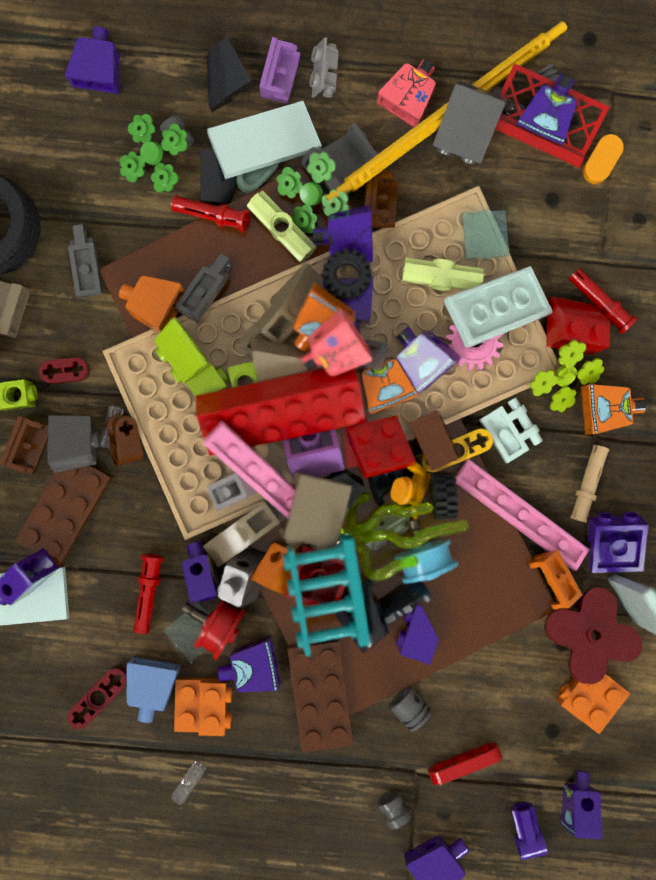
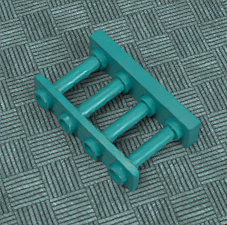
[283,533,370,656]

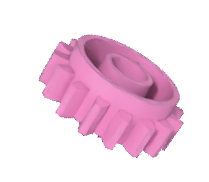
[444,325,503,371]

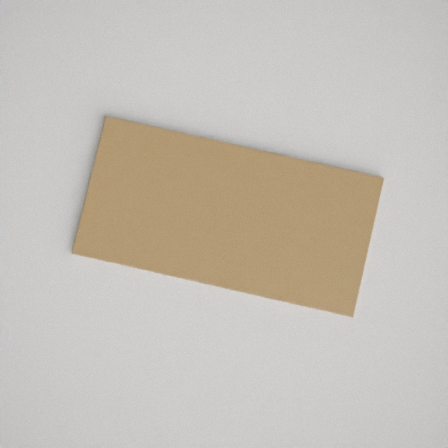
[103,186,560,540]

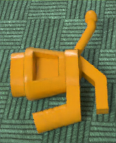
[391,462,431,519]

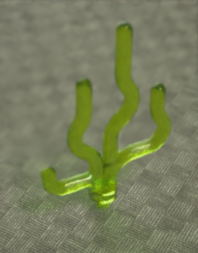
[337,492,468,581]

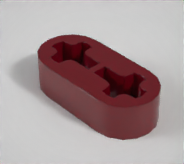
[39,358,91,384]

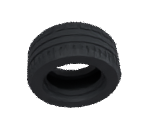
[0,174,41,275]

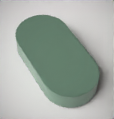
[236,163,279,193]

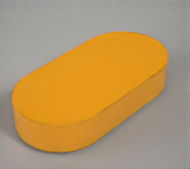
[583,134,624,184]

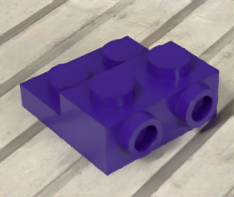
[588,512,648,573]

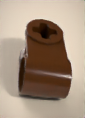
[107,414,143,466]

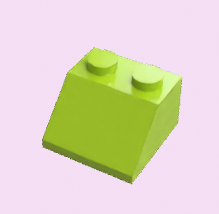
[153,318,211,385]

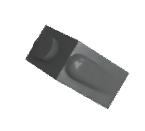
[48,416,100,473]

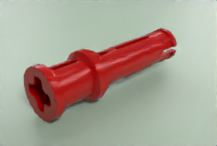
[171,195,250,233]
[568,268,638,335]
[133,553,164,634]

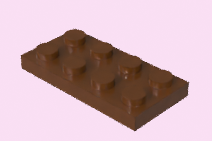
[15,465,112,566]
[288,640,354,753]

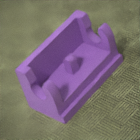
[259,37,301,104]

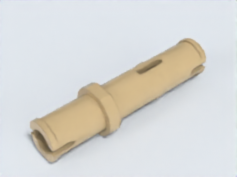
[570,445,609,523]

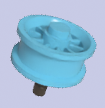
[394,519,458,583]

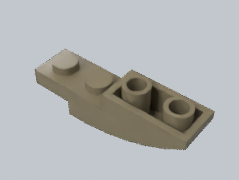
[237,262,323,356]
[203,500,287,567]

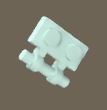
[479,397,543,463]

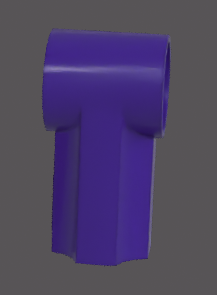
[510,802,548,860]

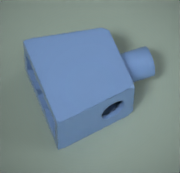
[127,657,181,723]

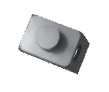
[218,547,265,607]

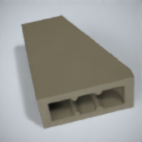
[250,339,324,382]

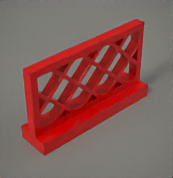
[495,63,610,168]

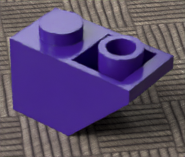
[396,603,439,665]

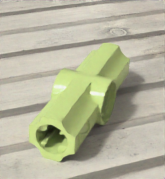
[247,190,317,263]
[402,258,484,291]

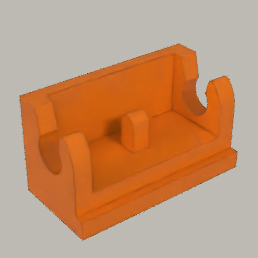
[528,549,582,609]

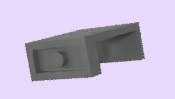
[433,80,506,165]
[301,123,379,196]

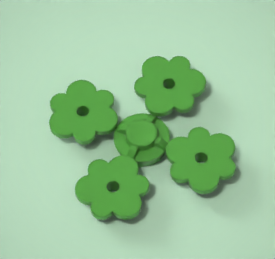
[120,114,188,192]
[277,152,350,233]

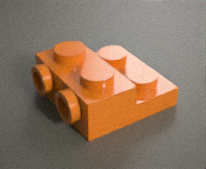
[556,674,630,734]
[174,677,232,736]

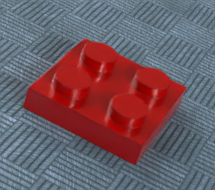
[346,415,416,478]

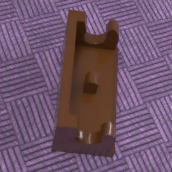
[365,171,399,228]
[410,410,460,471]
[0,416,48,474]

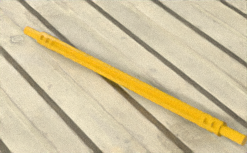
[326,21,567,205]

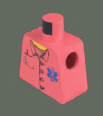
[377,60,436,127]
[302,309,372,376]

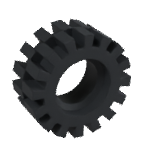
[323,248,372,301]
[430,471,458,520]

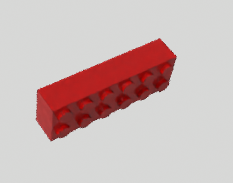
[195,368,366,456]

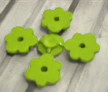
[530,340,604,412]

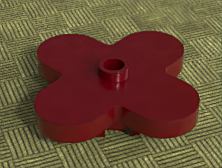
[544,588,642,684]

